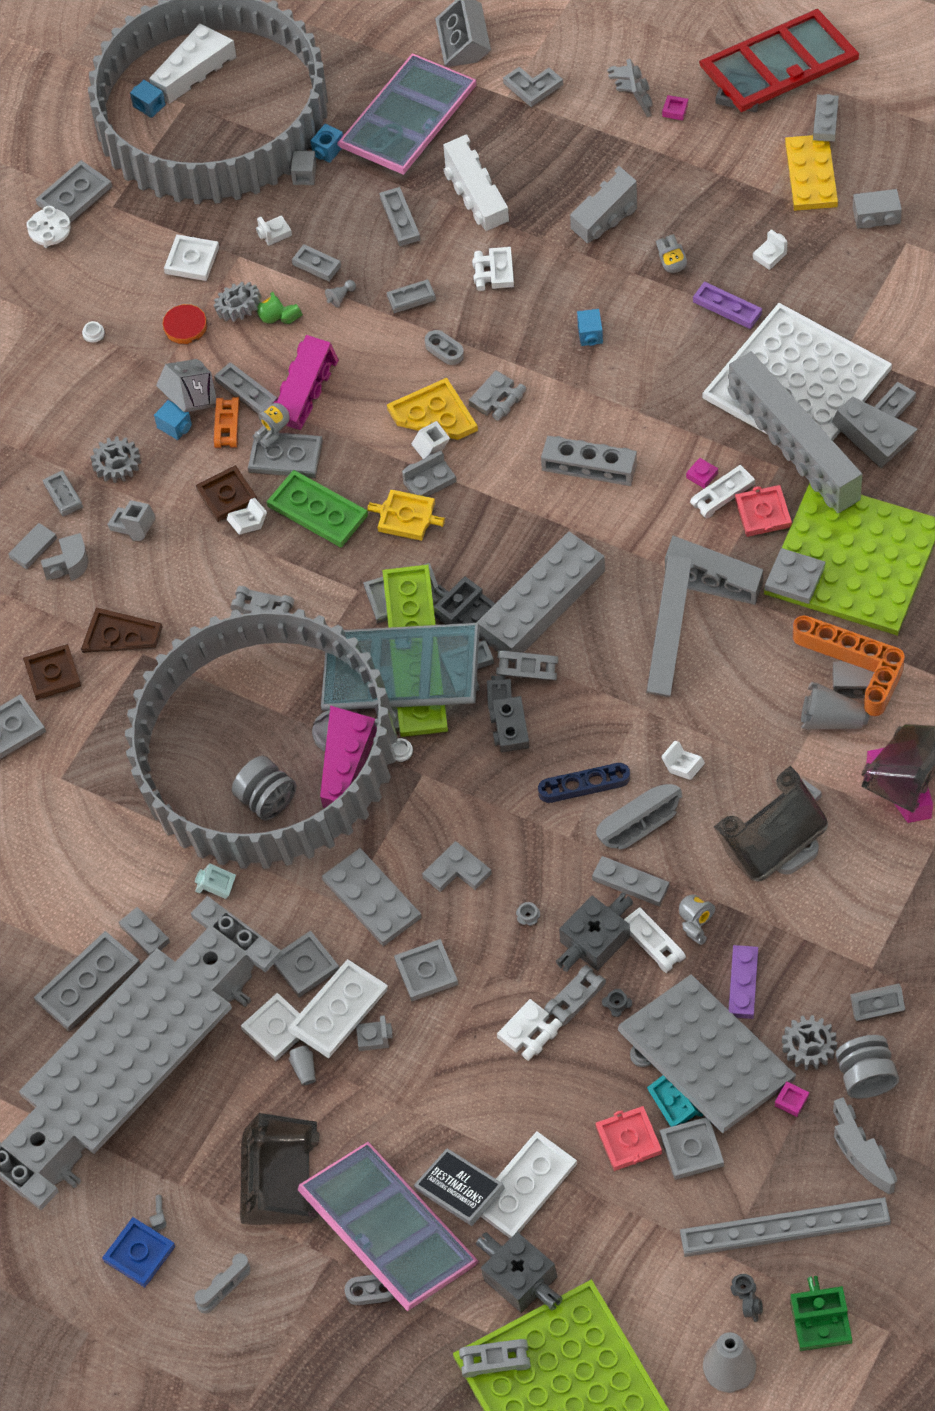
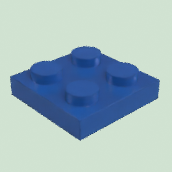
[102,1217,176,1288]

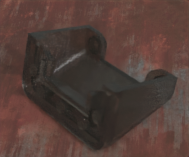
[861,724,935,813]
[714,766,828,882]
[240,1113,320,1225]

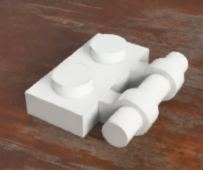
[472,247,514,291]
[497,999,562,1061]

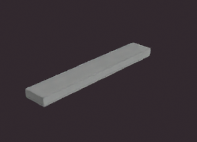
[646,554,692,697]

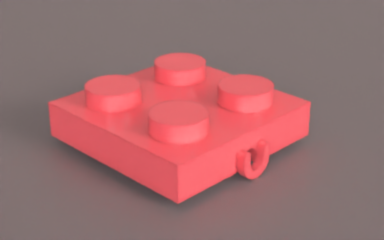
[735,485,792,537]
[595,1106,662,1171]

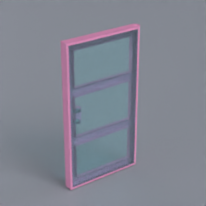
[337,54,476,175]
[298,1142,479,1311]

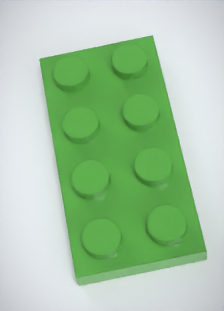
[267,470,368,548]

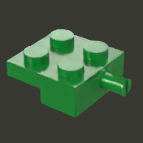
[790,1276,852,1351]

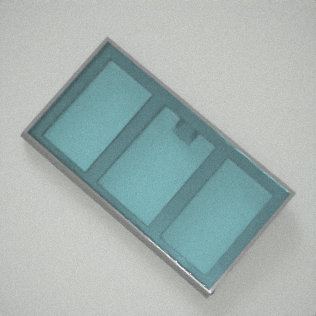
[321,623,480,711]

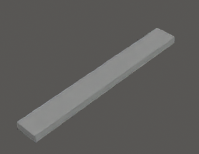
[680,1197,891,1257]

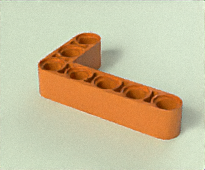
[793,615,905,716]

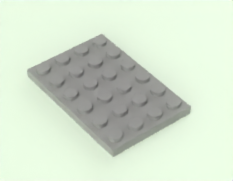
[618,975,796,1133]

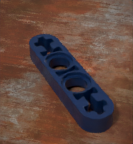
[538,763,630,803]

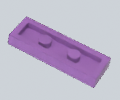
[693,282,762,329]
[729,945,758,1019]

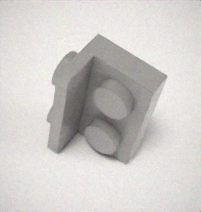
[402,450,457,497]

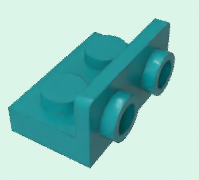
[647,1075,703,1127]

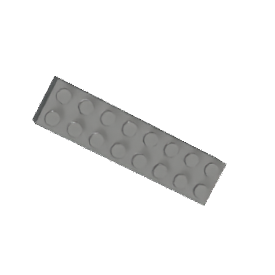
[728,351,862,513]

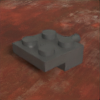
[434,576,495,642]

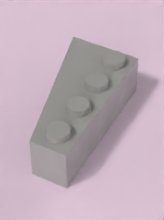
[665,536,763,605]

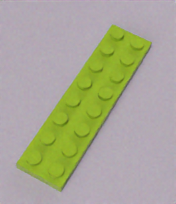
[382,564,448,737]

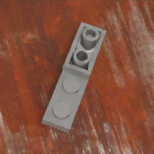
[833,1097,897,1194]

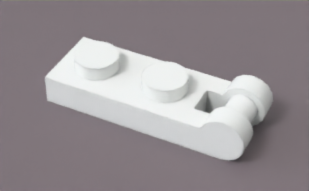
[690,465,755,519]
[624,907,686,973]

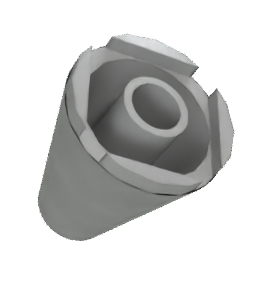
[801,682,869,730]
[703,1332,756,1393]

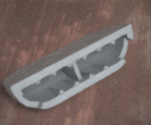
[596,784,682,849]

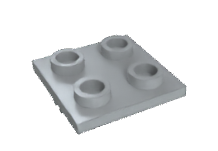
[607,59,653,117]

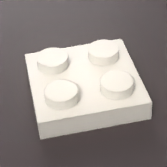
[164,235,219,281]
[241,993,300,1061]

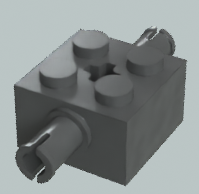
[556,892,633,972]
[476,1232,563,1313]

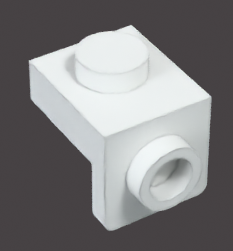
[227,498,267,535]
[662,741,705,780]

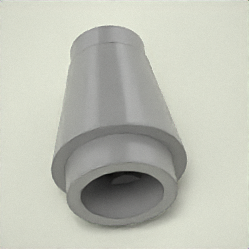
[289,1046,316,1086]

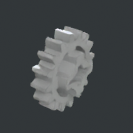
[214,282,262,321]
[91,436,141,483]
[782,1015,837,1070]

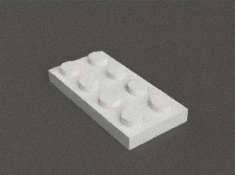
[288,959,388,1058]
[481,1131,577,1238]

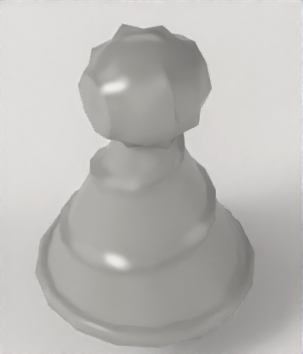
[325,280,356,308]

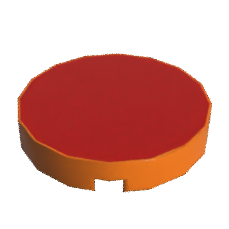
[162,304,207,344]

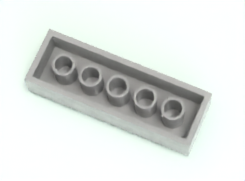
[476,531,605,663]

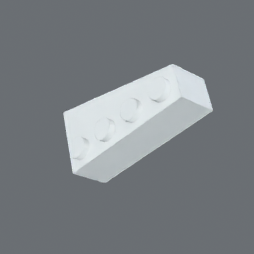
[149,24,236,104]
[443,134,509,231]

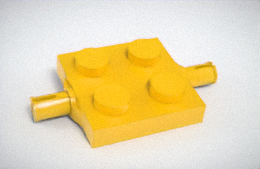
[367,490,445,541]

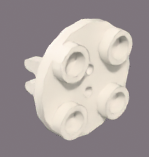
[27,206,71,248]

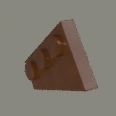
[81,607,163,653]

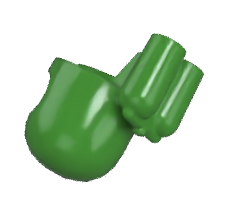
[257,292,303,324]

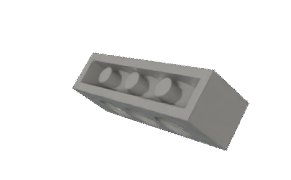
[541,436,637,486]

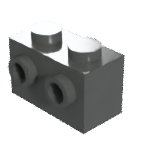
[489,696,529,753]

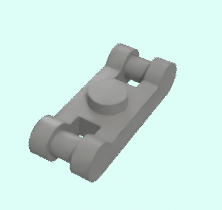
[230,586,295,614]
[496,651,558,681]
[544,965,606,1026]
[194,1253,251,1313]
[459,1339,531,1378]

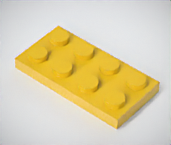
[785,135,838,211]

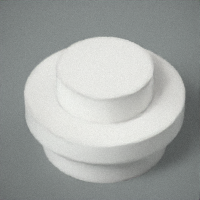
[82,321,105,343]
[392,738,413,762]

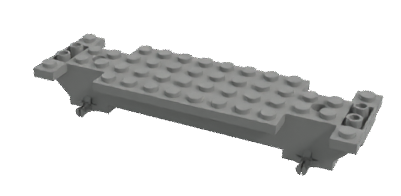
[0,896,282,1210]

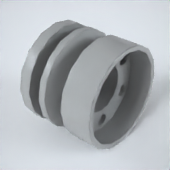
[231,755,297,821]
[836,1035,899,1099]

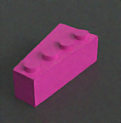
[274,335,339,430]
[320,705,377,808]

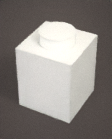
[411,421,450,459]

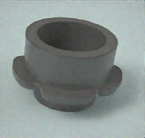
[730,1274,757,1299]

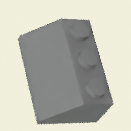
[435,0,491,67]

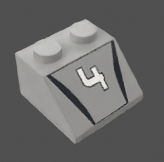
[156,359,216,412]

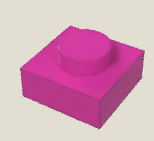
[662,95,688,121]
[686,458,718,489]
[775,1081,809,1117]

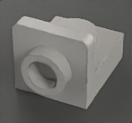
[356,1015,393,1051]

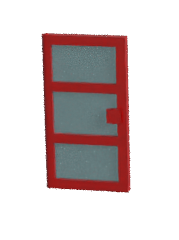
[699,9,859,112]

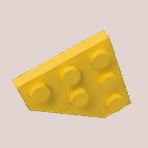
[387,378,478,440]

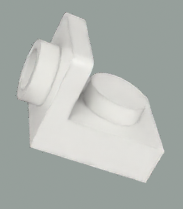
[256,215,292,246]
[753,230,787,270]

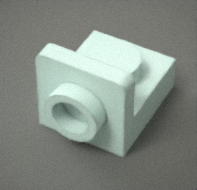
[195,863,236,899]

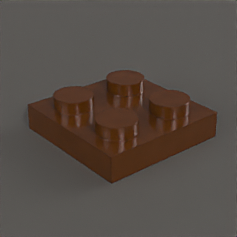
[196,465,258,522]
[23,644,81,700]

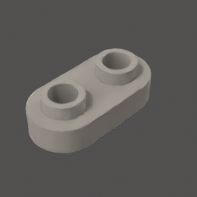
[425,330,464,365]
[774,835,819,874]
[344,1275,396,1305]

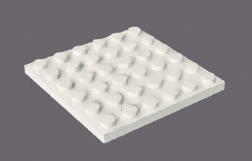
[703,303,892,441]

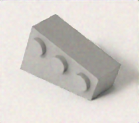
[570,166,637,243]
[832,397,918,468]

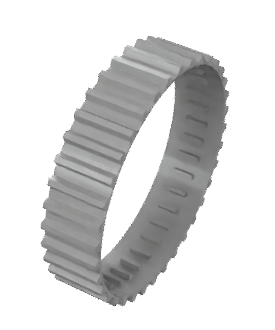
[88,0,328,204]
[125,606,397,869]

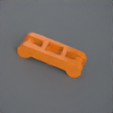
[214,397,240,448]

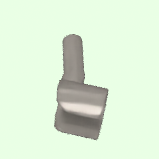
[149,1195,167,1231]

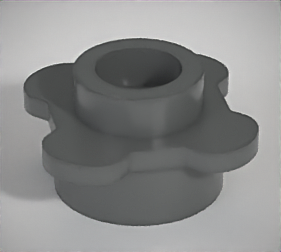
[602,989,632,1017]
[742,1291,763,1322]

